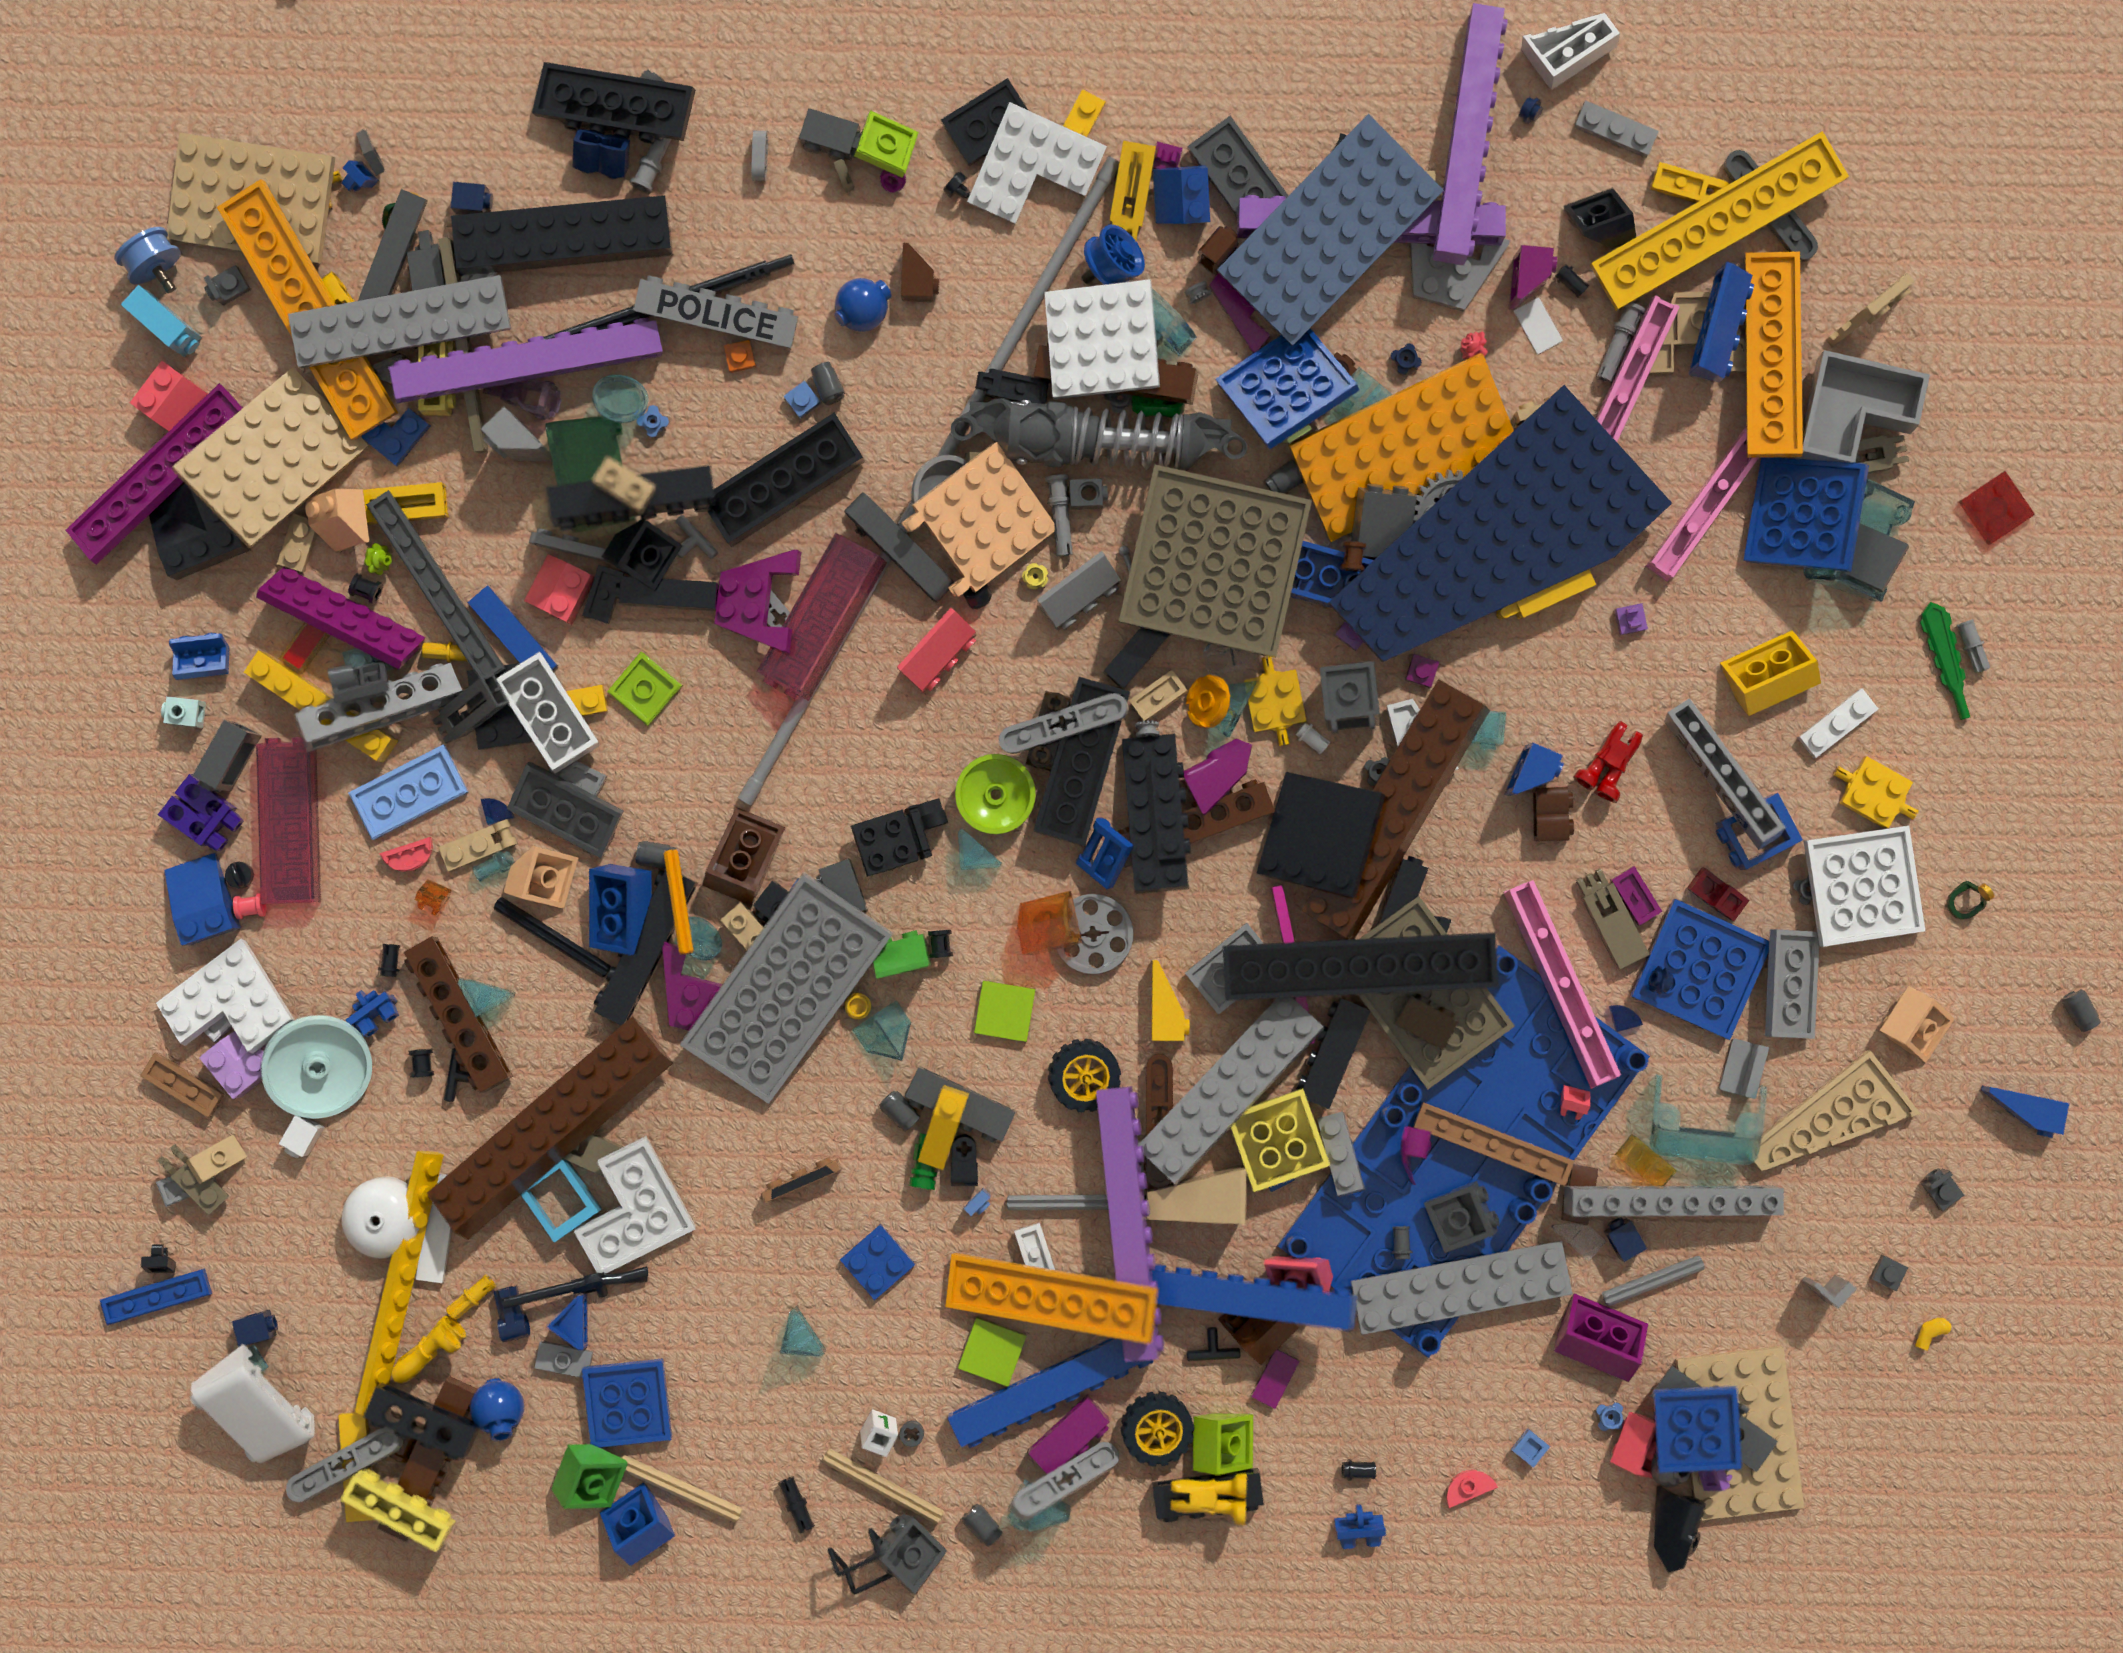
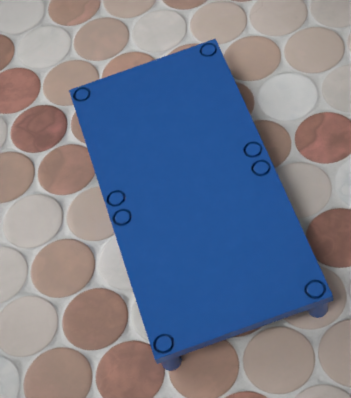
[1277,945,1650,1358]

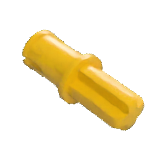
[422,642,467,663]
[446,1274,497,1320]

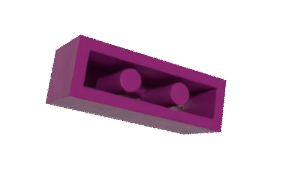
[1028,1394,1109,1474]

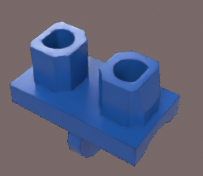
[346,990,399,1038]
[1334,1505,1386,1549]

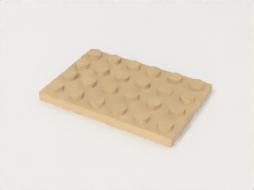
[167,132,335,264]
[172,367,369,549]
[1675,1346,1804,1521]

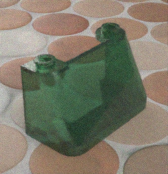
[545,415,637,533]

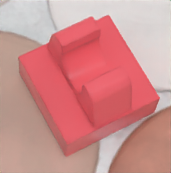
[1561,1085,1590,1120]

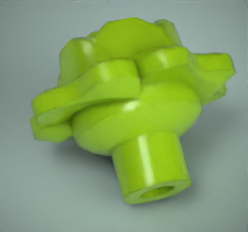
[364,543,392,575]

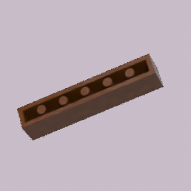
[1034,343,1198,405]
[377,1376,477,1542]

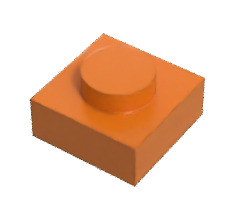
[724,340,756,373]

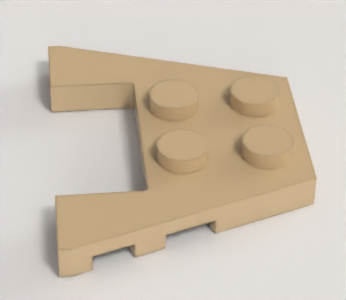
[1826,273,1915,348]
[1649,292,1746,374]

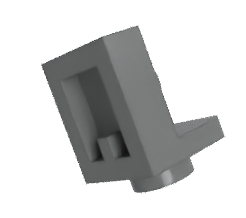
[204,265,251,306]
[1921,1168,1964,1211]

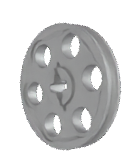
[1053,894,1134,974]

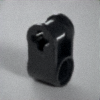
[951,1134,978,1186]

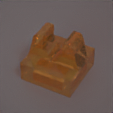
[415,879,452,915]

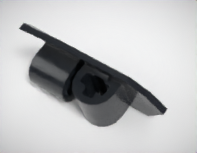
[1654,1485,1706,1573]

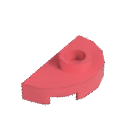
[379,837,433,872]
[1446,1469,1498,1508]

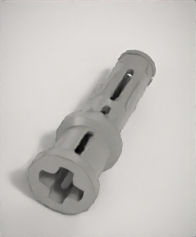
[630,138,671,193]
[1596,302,1646,383]
[1045,474,1073,556]

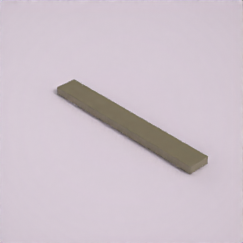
[439,237,489,453]

